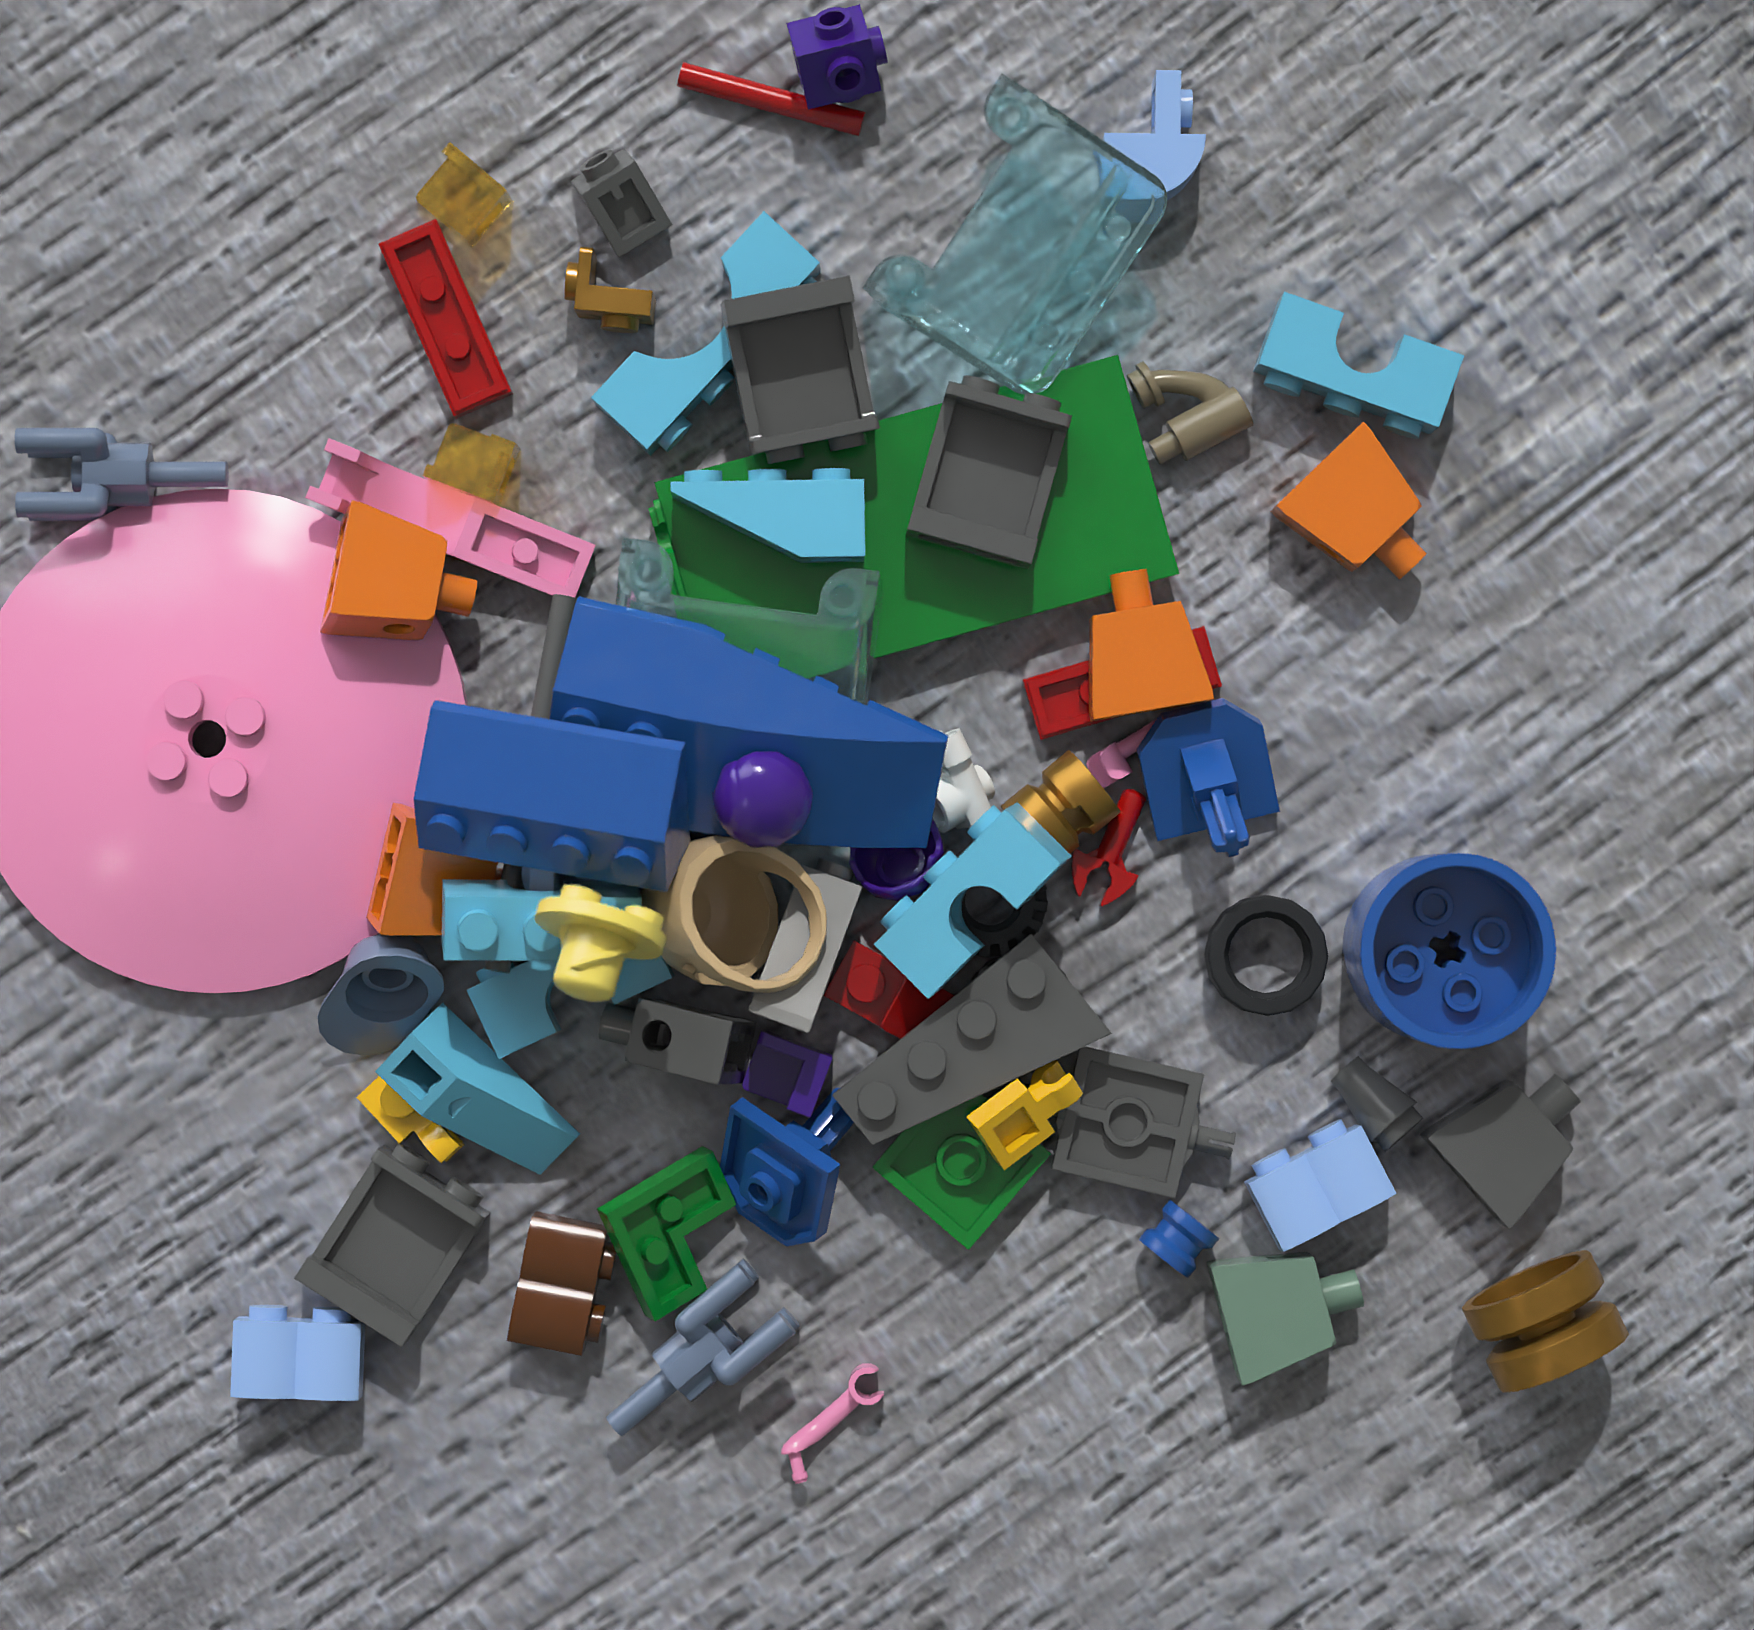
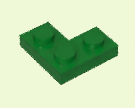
[597,1146,737,1321]

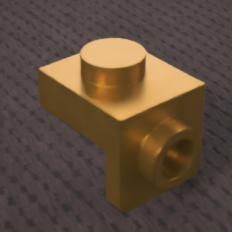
[565,247,656,333]

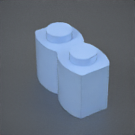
[1244,1119,1397,1252]
[230,1305,365,1401]

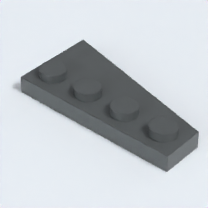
[832,934,1112,1145]

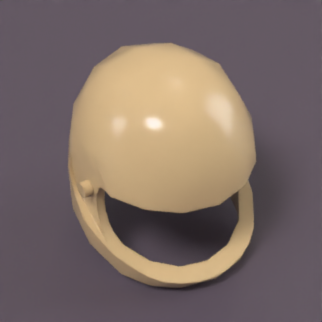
[640,836,827,993]

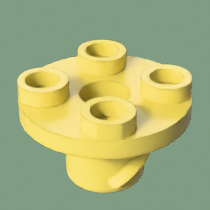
[534,885,667,1002]

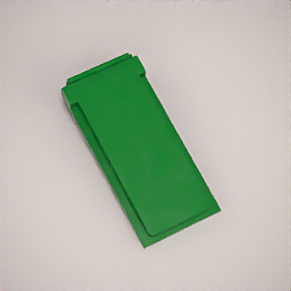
[648,355,1179,678]

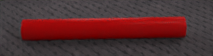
[677,62,865,136]

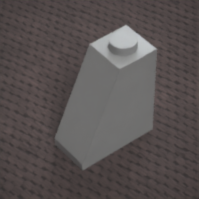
[748,857,862,1033]

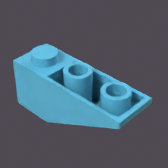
[671,468,865,563]
[375,1003,580,1175]

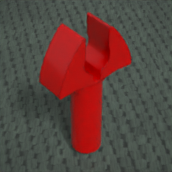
[1071,789,1146,906]

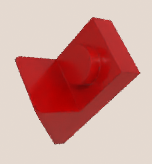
[823,940,954,1039]

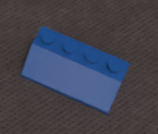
[413,700,690,892]

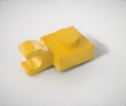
[967,1060,1083,1171]
[356,1076,465,1163]

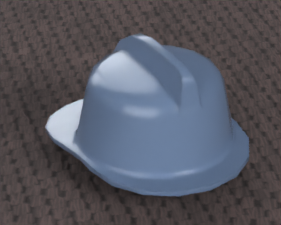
[317,934,444,1056]

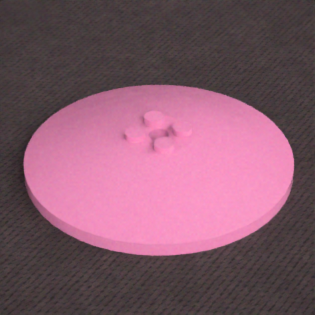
[0,489,468,994]

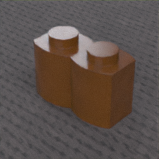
[507,1211,617,1356]

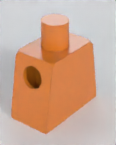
[1270,421,1427,580]
[320,500,477,640]
[1089,569,1214,722]
[366,802,503,936]

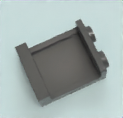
[720,275,880,464]
[905,375,1072,569]
[294,1143,490,1347]

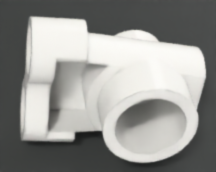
[933,728,995,833]

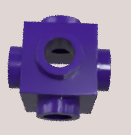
[786,4,888,109]

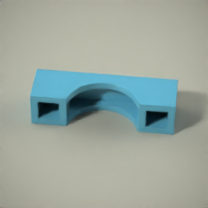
[591,211,821,456]

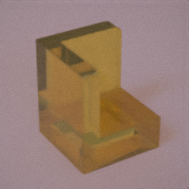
[416,142,513,248]
[422,423,521,506]

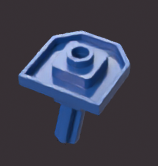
[1136,698,1280,857]
[720,1087,854,1247]

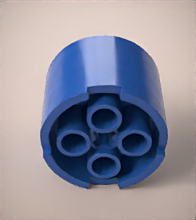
[1342,853,1556,1049]

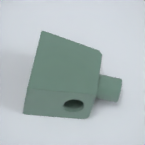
[1206,1252,1364,1386]

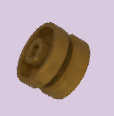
[1462,1250,1629,1393]

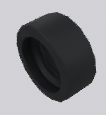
[1204,895,1329,1016]

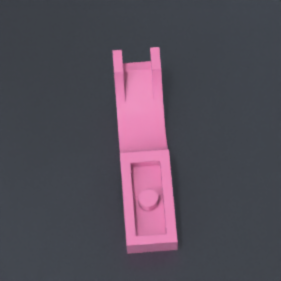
[305,438,596,598]

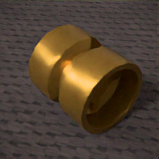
[1000,750,1121,854]

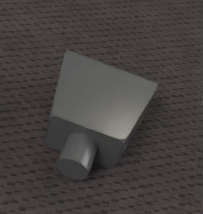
[599,998,757,1085]
[1420,1074,1581,1229]

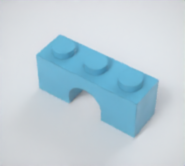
[1253,292,1464,439]
[874,802,1072,999]
[442,879,642,961]
[466,956,675,1059]

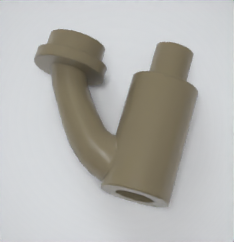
[1126,361,1254,464]

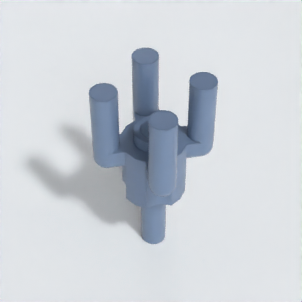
[15,428,229,521]
[606,1259,800,1436]

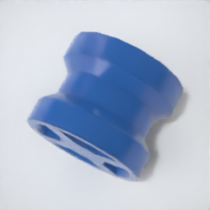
[1139,1199,1220,1278]

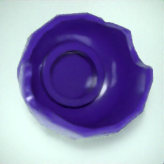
[712,752,813,848]
[849,819,944,901]

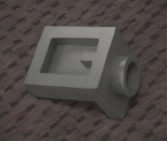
[571,149,672,257]

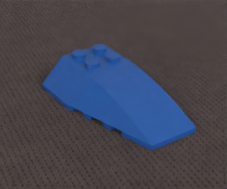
[550,596,949,848]

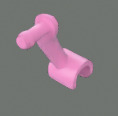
[1086,719,1157,788]
[781,1363,884,1484]

